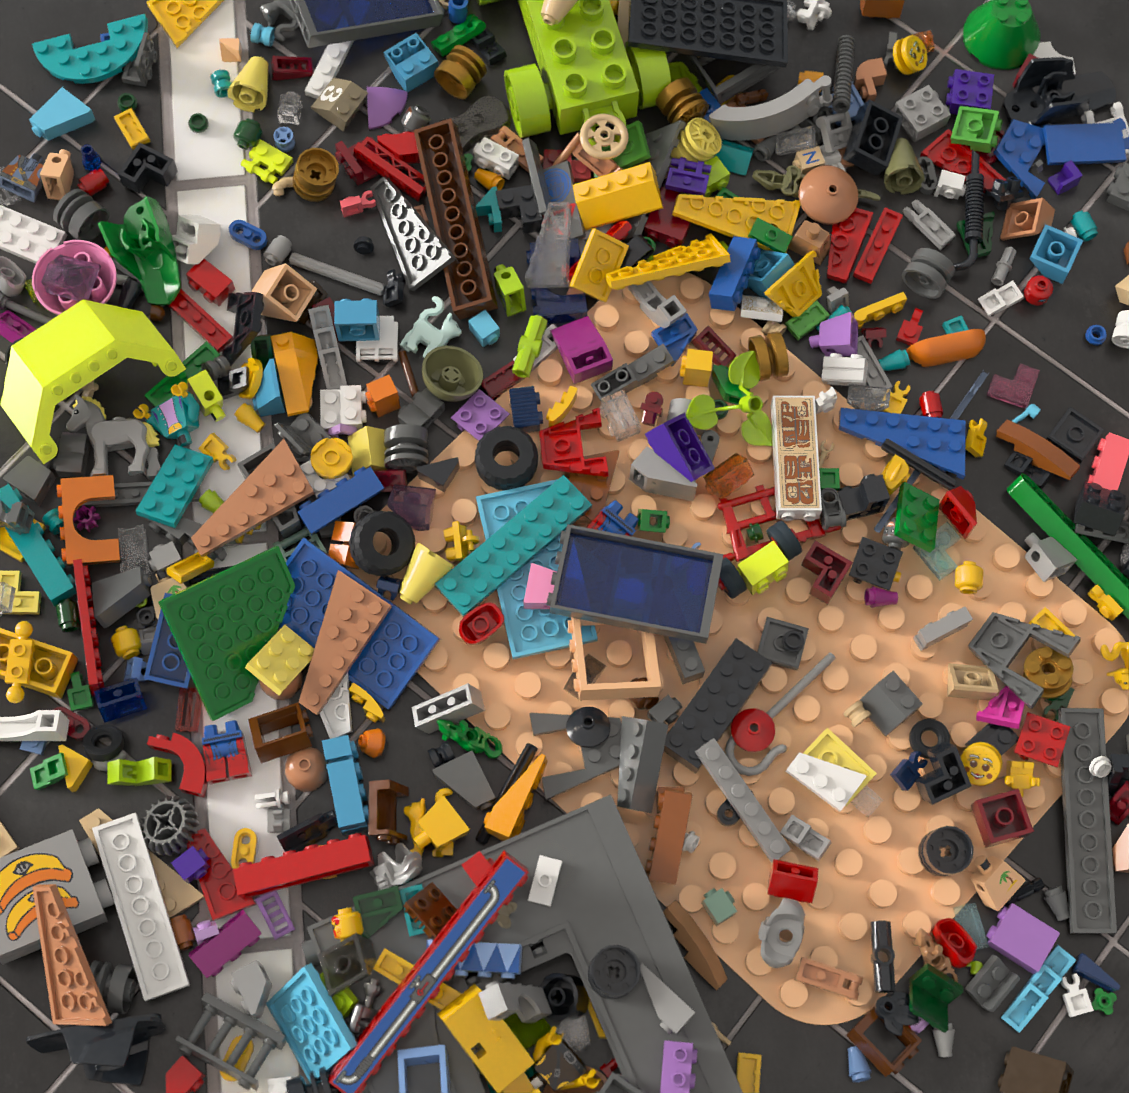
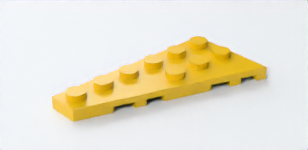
[147,0,224,48]
[672,194,801,253]
[606,233,730,290]

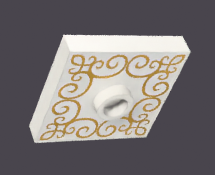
[741,295,783,322]

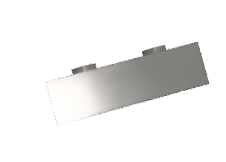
[913,607,973,651]

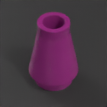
[864,586,898,608]

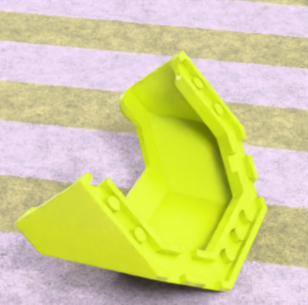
[0,299,186,464]

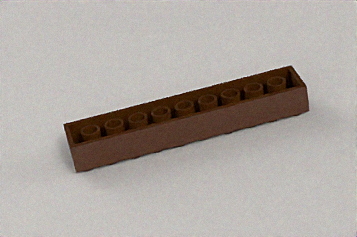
[414,118,498,320]

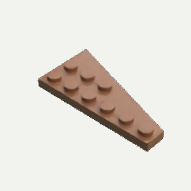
[32,884,112,1026]

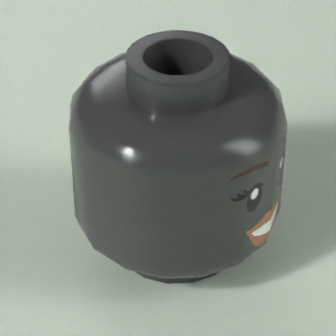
[882,518,909,550]

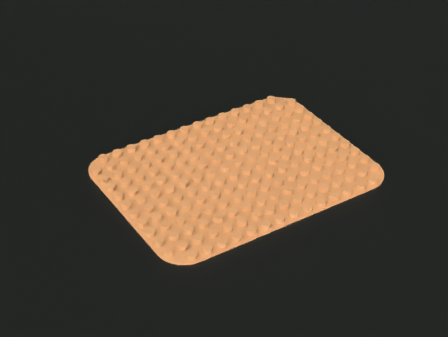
[347,272,1129,1025]

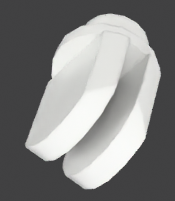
[255,789,290,809]

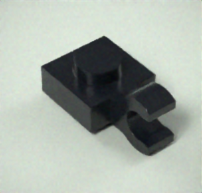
[383,269,404,307]

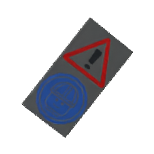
[542,161,586,249]

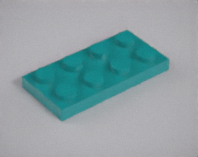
[136,444,214,528]

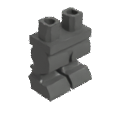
[0,500,35,535]

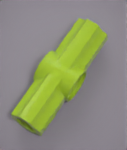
[512,315,547,378]

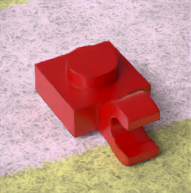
[896,308,923,346]

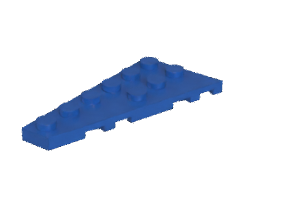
[839,408,965,480]

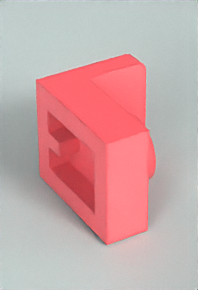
[567,155,591,182]

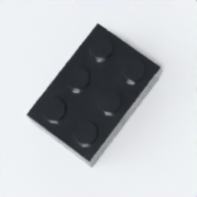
[843,100,903,176]

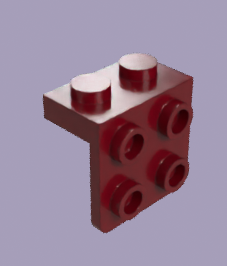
[335,137,390,186]

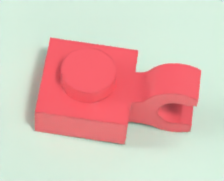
[340,190,376,217]

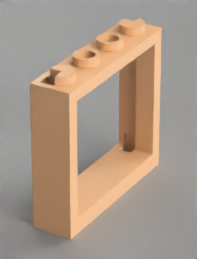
[568,609,661,700]

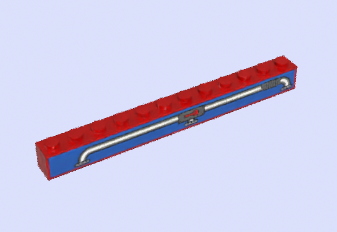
[329,850,529,1093]

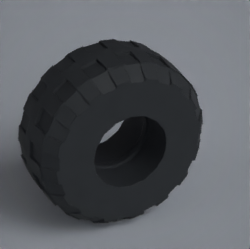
[475,426,538,490]
[349,511,416,576]

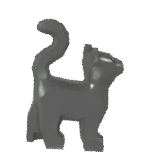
[260,0,320,41]

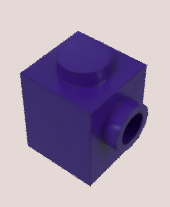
[171,846,210,884]

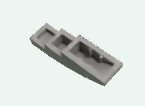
[308,305,347,390]

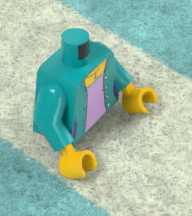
[133,382,200,446]

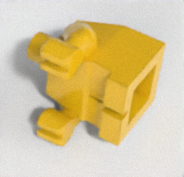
[1004,760,1040,797]

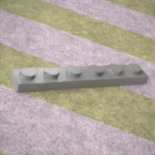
[694,738,791,863]

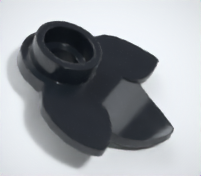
[875,991,919,1036]

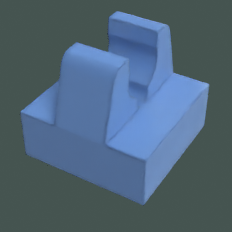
[124,657,147,683]

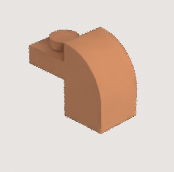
[853,58,887,103]

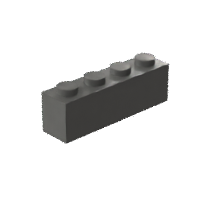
[656,591,705,684]

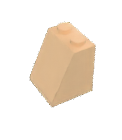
[251,263,317,322]

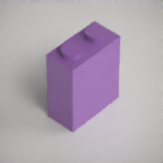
[986,903,1060,974]

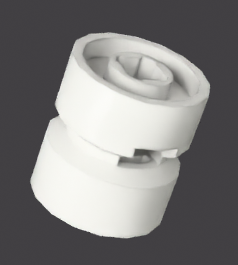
[1112,310,1129,349]

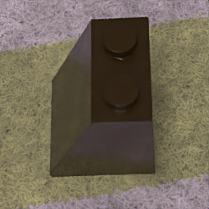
[998,1046,1074,1093]

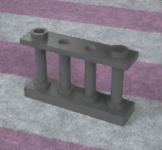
[175,992,286,1091]

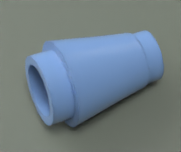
[847,1046,872,1083]

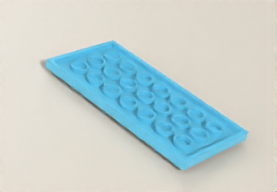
[476,479,598,660]

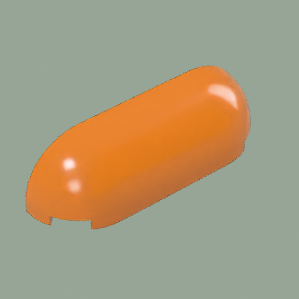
[906,329,986,367]

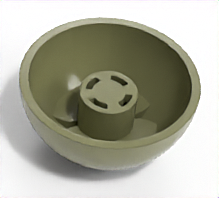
[422,346,483,402]

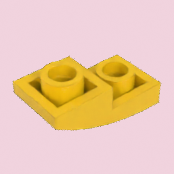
[546,386,578,427]
[349,683,385,723]

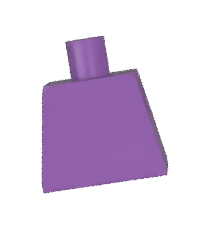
[809,312,858,357]

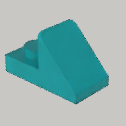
[475,187,502,232]

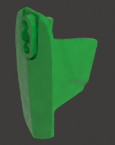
[98,196,181,305]

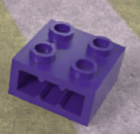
[945,69,994,115]

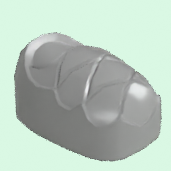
[0,256,27,297]

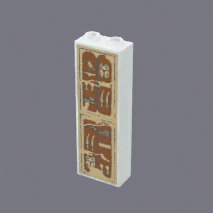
[771,396,822,521]

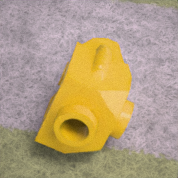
[881,454,910,496]

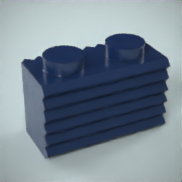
[509,386,543,433]

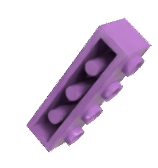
[660,1041,697,1093]

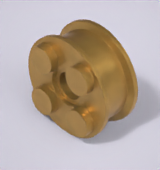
[1023,647,1074,699]

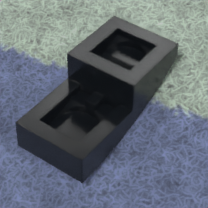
[470,28,507,66]
[217,366,249,400]
[1004,451,1053,490]

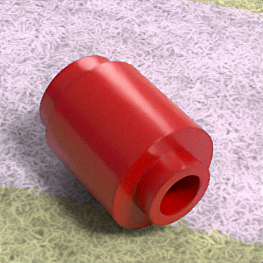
[78,169,109,196]
[919,391,943,418]

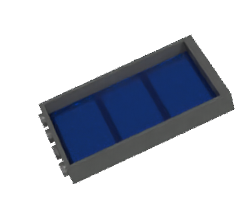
[289,0,444,48]
[546,524,724,644]

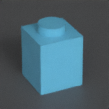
[468,310,500,347]

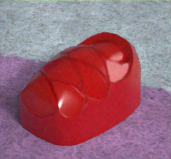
[459,602,504,645]
[932,918,977,968]

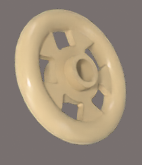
[580,114,629,160]

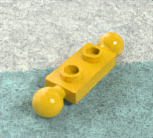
[5,621,35,703]

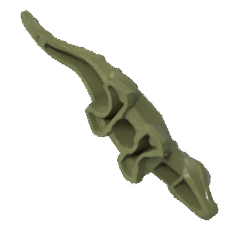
[752,165,880,201]

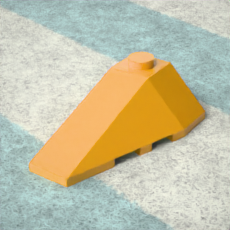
[271,332,319,417]
[484,754,548,841]

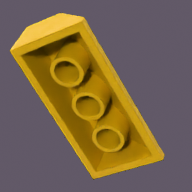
[573,162,663,231]

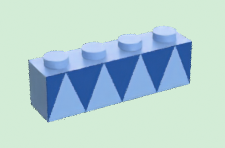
[426,940,522,979]

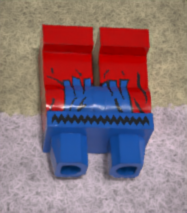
[575,500,639,566]
[202,720,252,785]

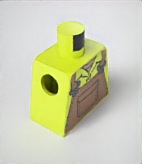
[187,369,226,422]

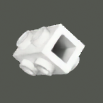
[473,137,519,180]

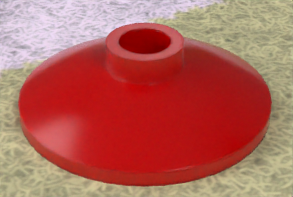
[731,708,775,752]

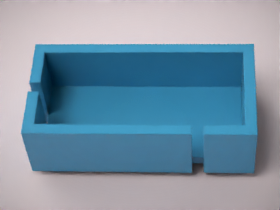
[322,735,369,835]

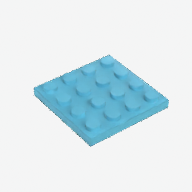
[266,963,357,1083]

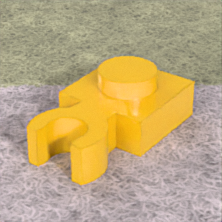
[879,381,910,414]
[198,433,237,471]
[1087,585,1124,621]

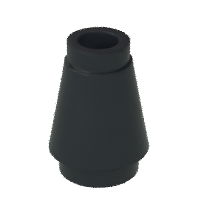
[117,279,142,309]

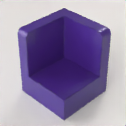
[1048,160,1083,195]

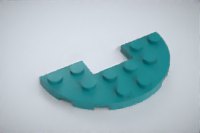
[32,14,148,84]

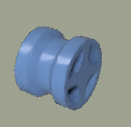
[273,127,295,152]

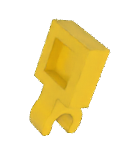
[965,418,987,457]

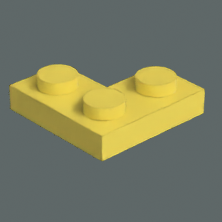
[0,571,41,615]

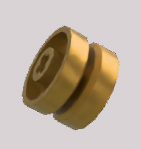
[748,331,789,381]

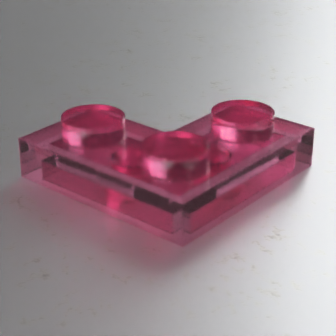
[987,364,1040,409]

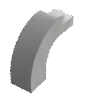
[628,281,687,328]

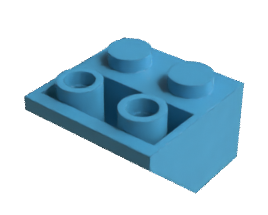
[383,33,439,93]

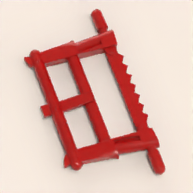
[717,485,842,562]

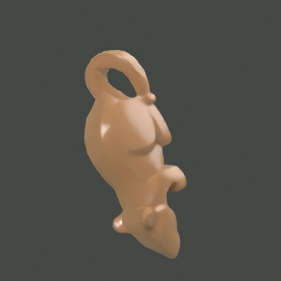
[913,928,958,983]

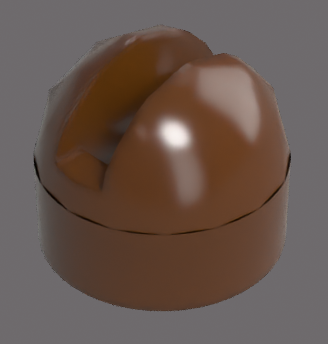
[150,304,165,321]

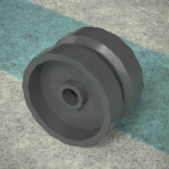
[902,248,955,299]

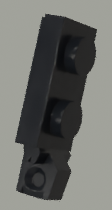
[277,810,338,852]

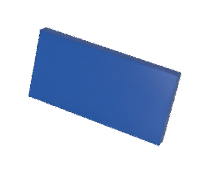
[1043,123,1126,165]

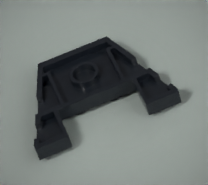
[222,292,264,367]

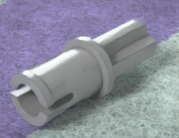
[991,247,1017,286]

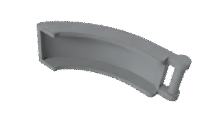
[709,75,833,141]

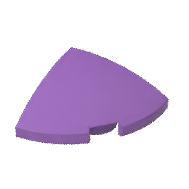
[367,87,407,130]

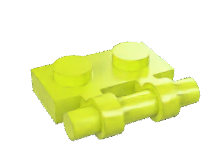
[241,139,293,184]

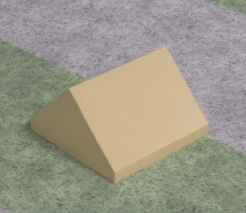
[947,663,998,701]

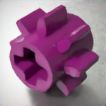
[73,505,101,532]

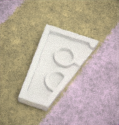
[320,672,352,739]
[785,752,867,812]

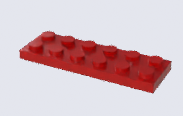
[73,559,105,696]

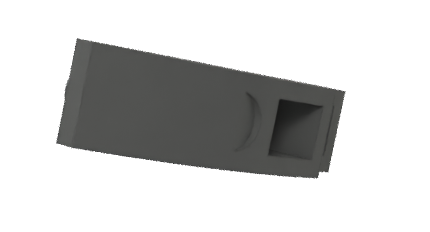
[591,344,675,402]
[146,517,227,561]

